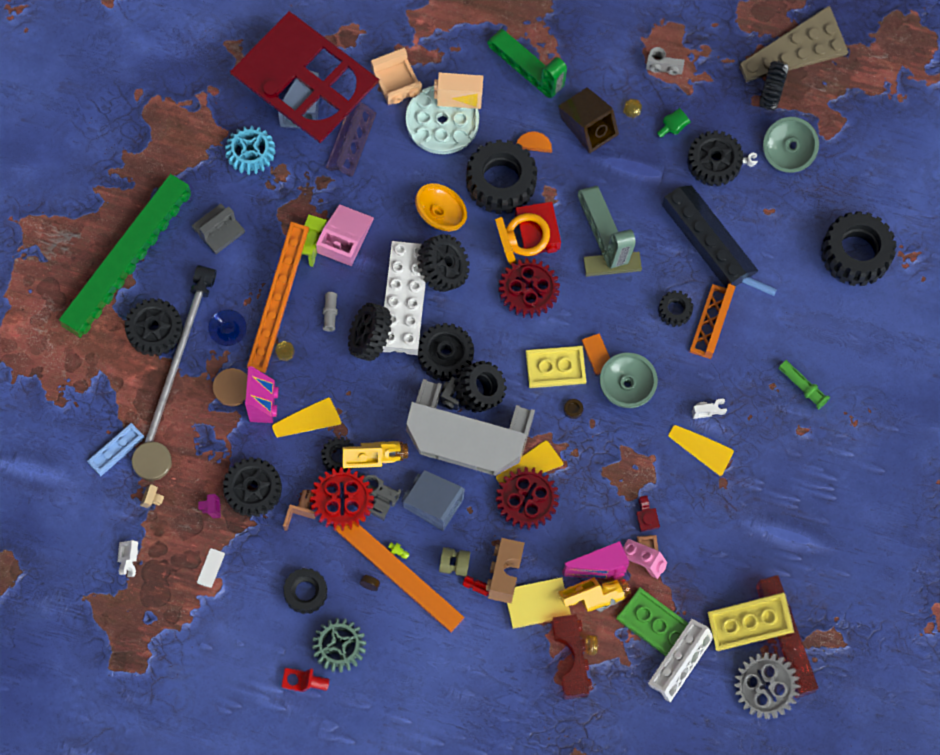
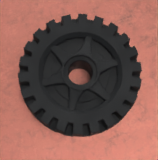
[688,130,743,186]
[417,234,470,292]
[125,298,183,356]
[348,303,392,361]
[418,323,474,381]
[223,457,282,517]

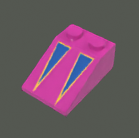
[245,366,279,423]
[562,541,629,580]

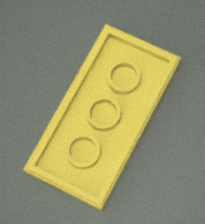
[708,593,794,651]

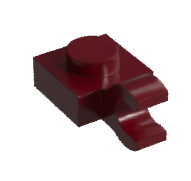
[636,495,660,532]

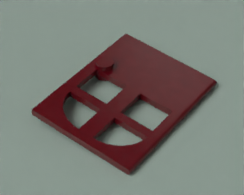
[230,11,380,143]

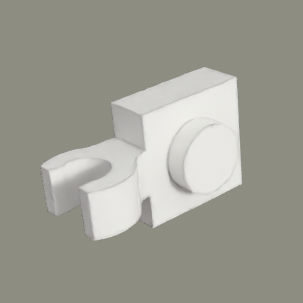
[692,399,727,419]
[117,540,138,577]

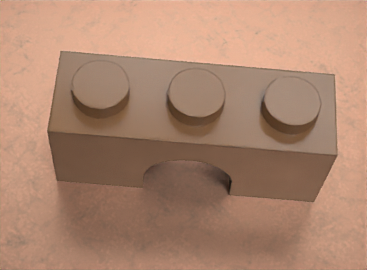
[486,538,525,604]

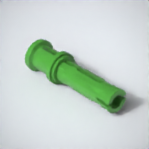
[778,360,830,410]

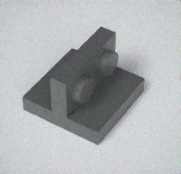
[192,204,245,255]

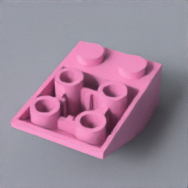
[316,204,374,267]

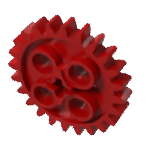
[310,467,374,531]

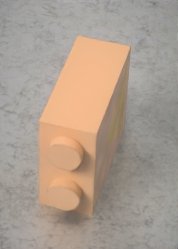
[434,72,483,109]

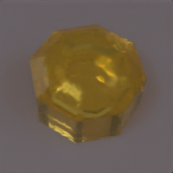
[624,98,642,118]
[275,341,295,361]

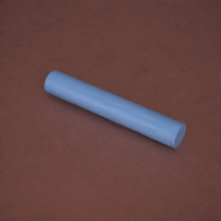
[742,277,777,296]

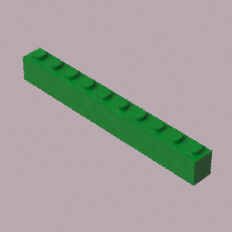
[59,174,191,338]

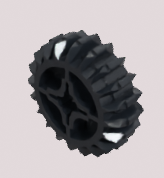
[759,61,789,110]

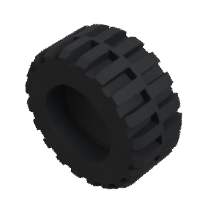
[466,140,537,214]
[821,211,897,286]

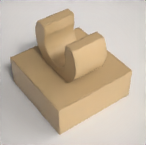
[140,484,164,508]

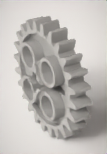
[734,653,801,719]

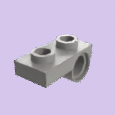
[646,47,685,75]

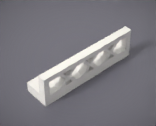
[648,619,713,702]

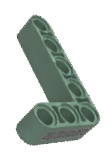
[578,185,636,269]

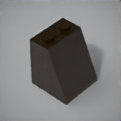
[558,87,619,153]

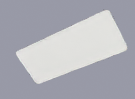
[197,548,225,588]

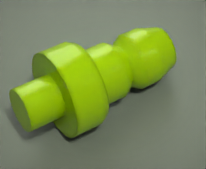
[388,542,410,559]

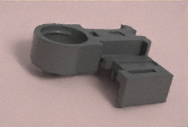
[363,475,401,521]

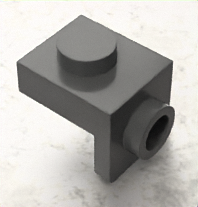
[441,377,460,410]

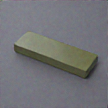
[583,252,642,277]

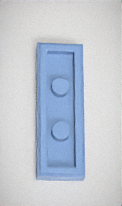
[87,423,145,476]

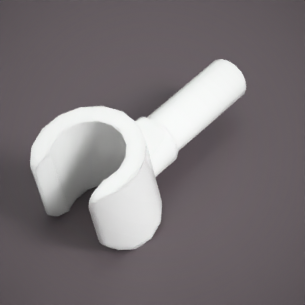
[742,153,758,167]

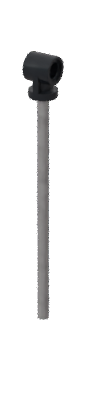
[145,265,217,442]

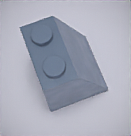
[278,70,319,128]
[402,470,465,531]

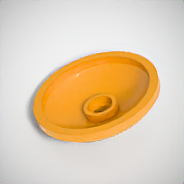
[415,183,467,231]

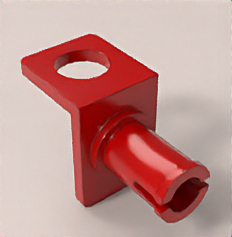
[281,668,329,692]

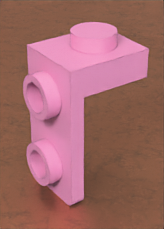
[623,539,667,579]

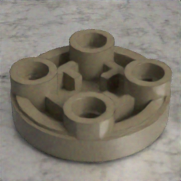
[132,442,172,482]

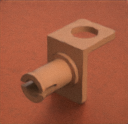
[283,490,316,531]

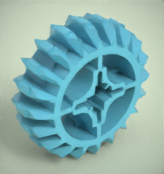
[225,125,275,175]

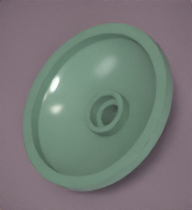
[763,117,819,173]
[600,353,658,408]

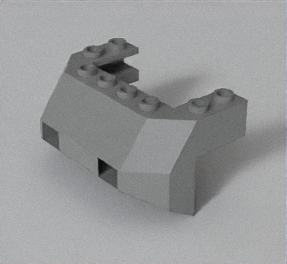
[406,379,535,475]

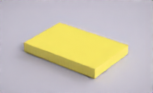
[525,346,587,388]
[507,577,571,629]

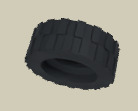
[283,568,328,614]

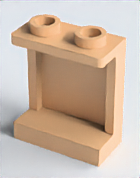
[371,48,422,105]

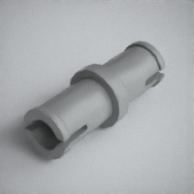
[323,292,338,331]

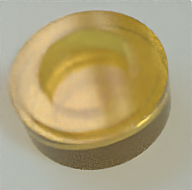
[586,635,598,655]

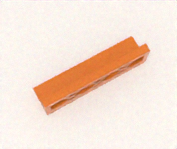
[690,284,736,359]

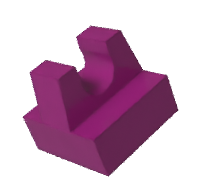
[198,494,221,519]

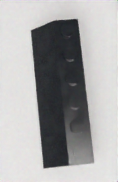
[662,185,759,289]

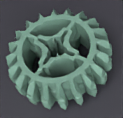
[312,618,366,673]

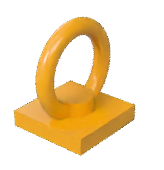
[495,213,550,265]

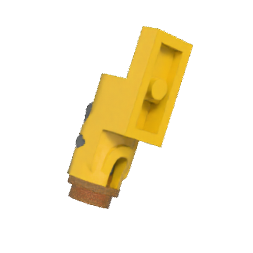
[342,441,408,468]
[558,577,631,612]

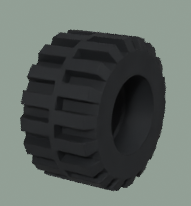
[453,361,507,413]

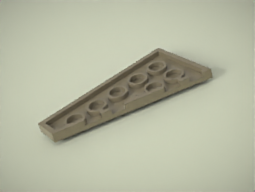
[740,6,848,82]

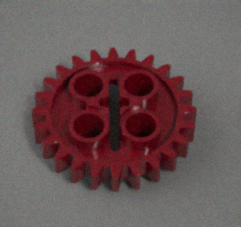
[499,258,560,318]
[496,467,559,530]

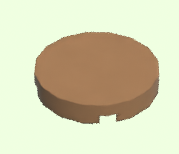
[213,368,248,407]

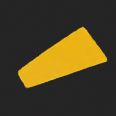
[272,398,341,438]
[668,425,734,476]
[496,440,563,483]

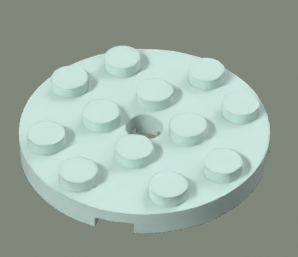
[406,86,479,154]

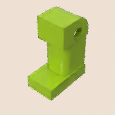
[302,215,327,267]

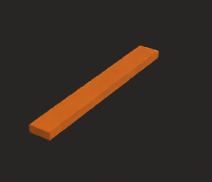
[247,222,309,373]
[335,523,464,633]

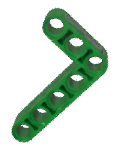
[487,29,567,98]

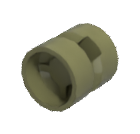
[439,547,471,577]

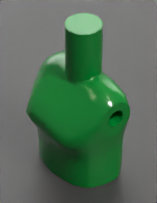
[657,108,691,138]

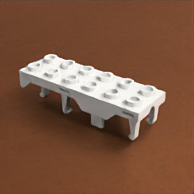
[383,241,426,355]

